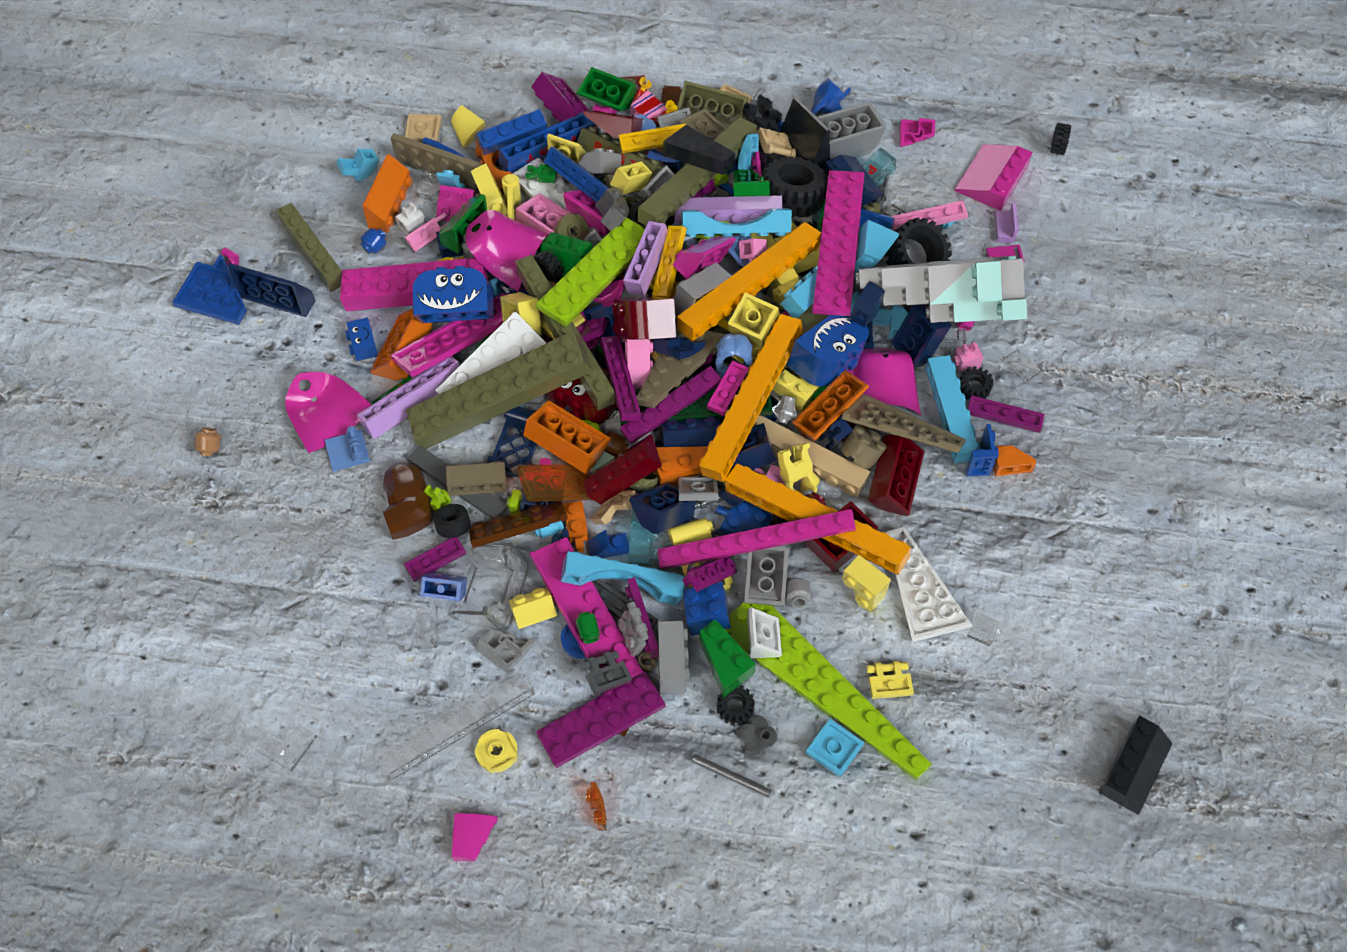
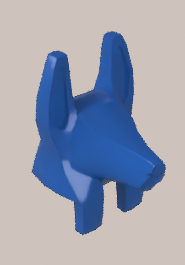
[810,78,851,115]

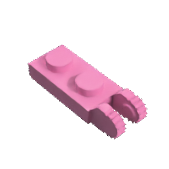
[405,212,449,252]

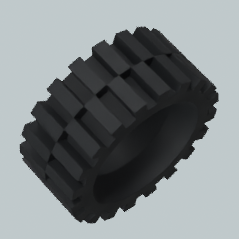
[884,217,952,266]

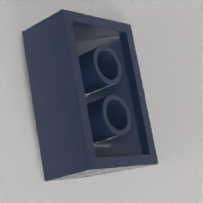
[826,154,883,207]
[891,304,952,368]
[662,416,720,447]
[726,423,777,478]
[629,482,696,534]

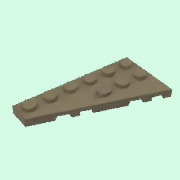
[637,324,725,408]
[841,393,966,453]

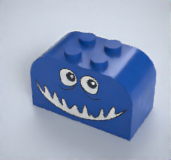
[413,266,494,323]
[787,312,869,387]

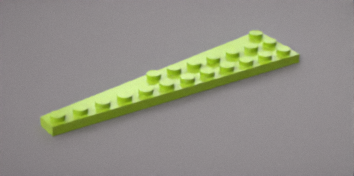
[725,602,932,780]

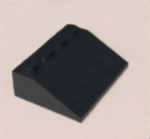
[780,97,830,173]

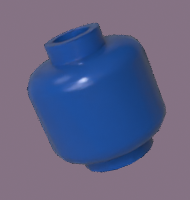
[360,228,386,254]

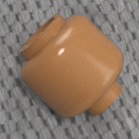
[194,427,221,456]

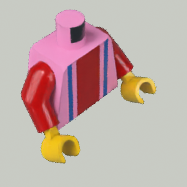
[630,77,678,127]

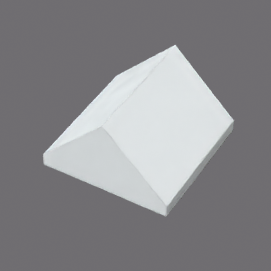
[747,607,782,658]

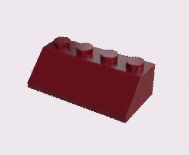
[583,434,662,505]
[868,434,924,516]

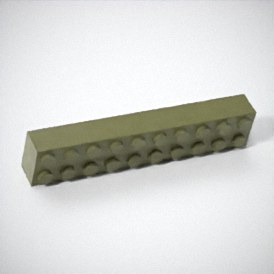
[406,330,593,449]

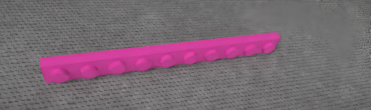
[657,509,856,570]

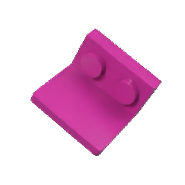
[436,185,478,222]

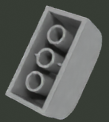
[817,102,886,160]

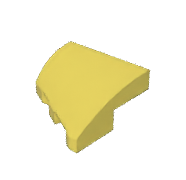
[451,105,486,148]

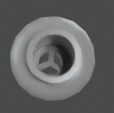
[785,578,811,608]

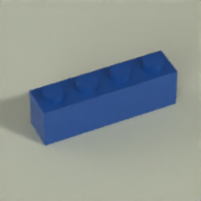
[477,109,547,155]

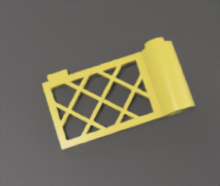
[502,174,522,220]
[668,517,733,591]

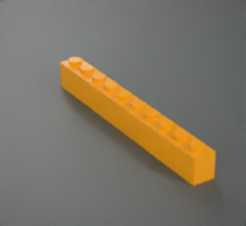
[677,222,821,341]
[699,314,803,482]
[725,464,911,575]

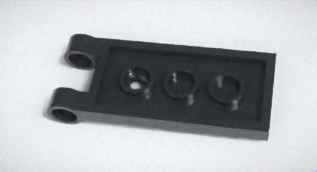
[742,103,787,169]

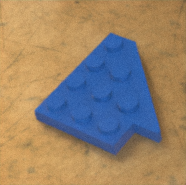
[172,255,247,325]

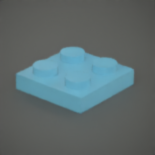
[805,719,864,778]

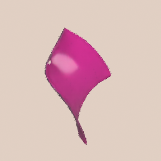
[466,210,550,291]
[852,348,922,416]
[285,372,371,453]

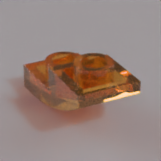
[586,782,607,831]

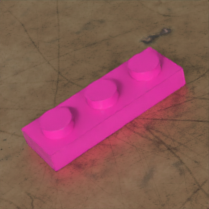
[707,360,749,416]

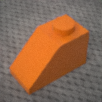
[993,445,1036,476]

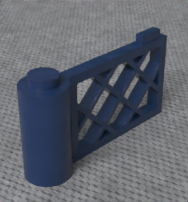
[486,406,538,482]

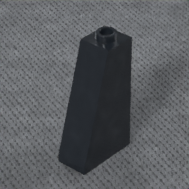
[663,125,735,175]

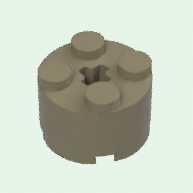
[841,424,886,469]

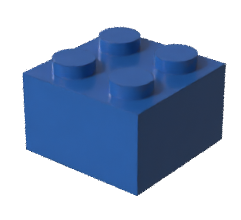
[683,582,731,636]

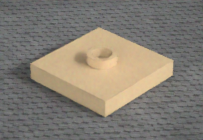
[404,114,442,143]

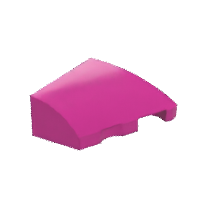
[899,118,936,147]
[452,813,498,861]

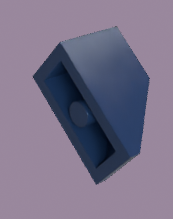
[850,281,885,328]

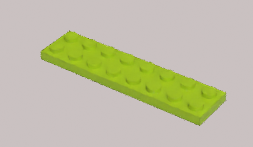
[536,217,645,327]

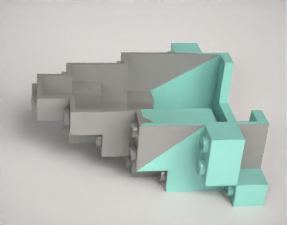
[856,256,1027,323]

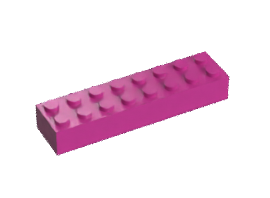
[340,258,488,311]

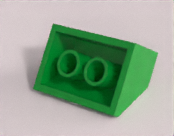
[576,67,637,111]
[439,194,488,254]
[541,232,594,278]

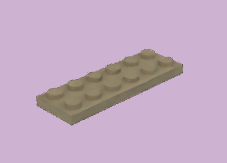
[390,133,483,190]

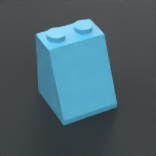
[854,220,899,277]

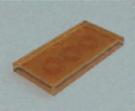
[516,465,592,501]

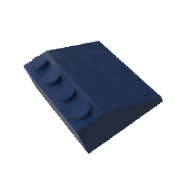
[228,263,315,318]

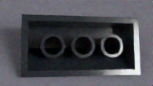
[1099,715,1172,815]

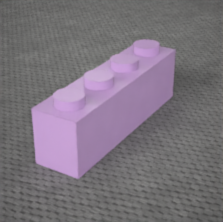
[623,221,667,297]

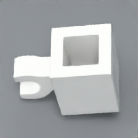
[396,202,425,235]

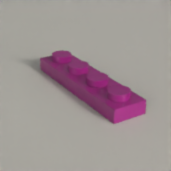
[968,395,1045,433]
[625,577,659,659]

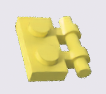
[866,661,914,699]

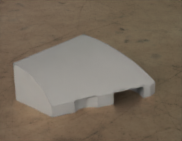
[477,629,534,673]

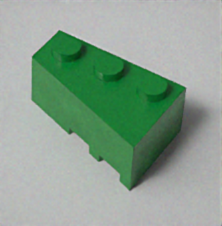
[734,169,770,197]
[699,619,756,698]

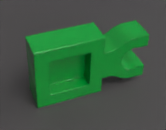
[526,164,557,183]

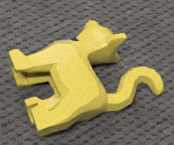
[777,443,820,493]

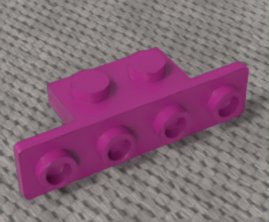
[682,556,737,592]

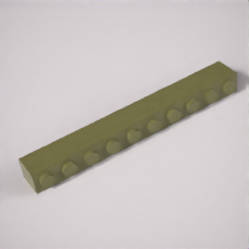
[638,117,757,226]
[515,254,615,411]

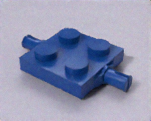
[715,502,772,535]

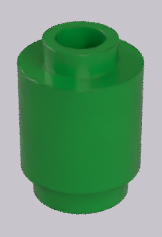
[575,612,600,644]

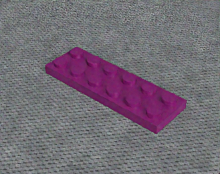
[536,671,666,768]

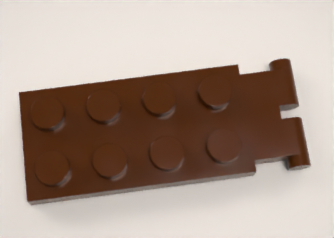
[469,500,568,548]

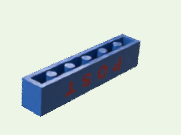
[498,113,594,172]

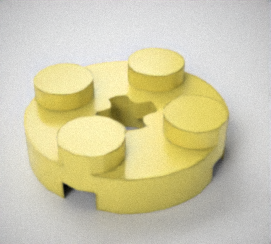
[475,729,518,773]

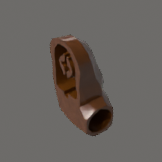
[383,462,432,540]

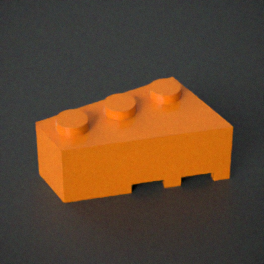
[655,446,708,486]

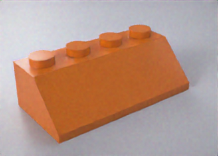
[362,154,413,233]
[370,309,433,381]
[792,370,869,442]
[523,400,611,474]

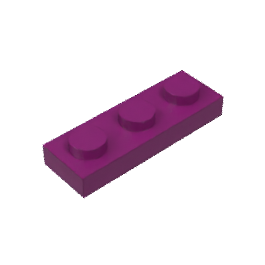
[404,537,466,582]

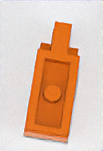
[564,501,588,553]

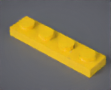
[618,124,687,154]
[652,226,687,298]

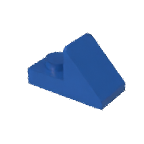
[588,530,630,558]

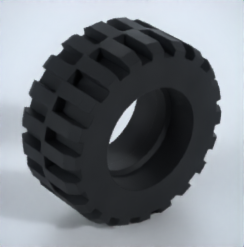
[762,157,828,218]

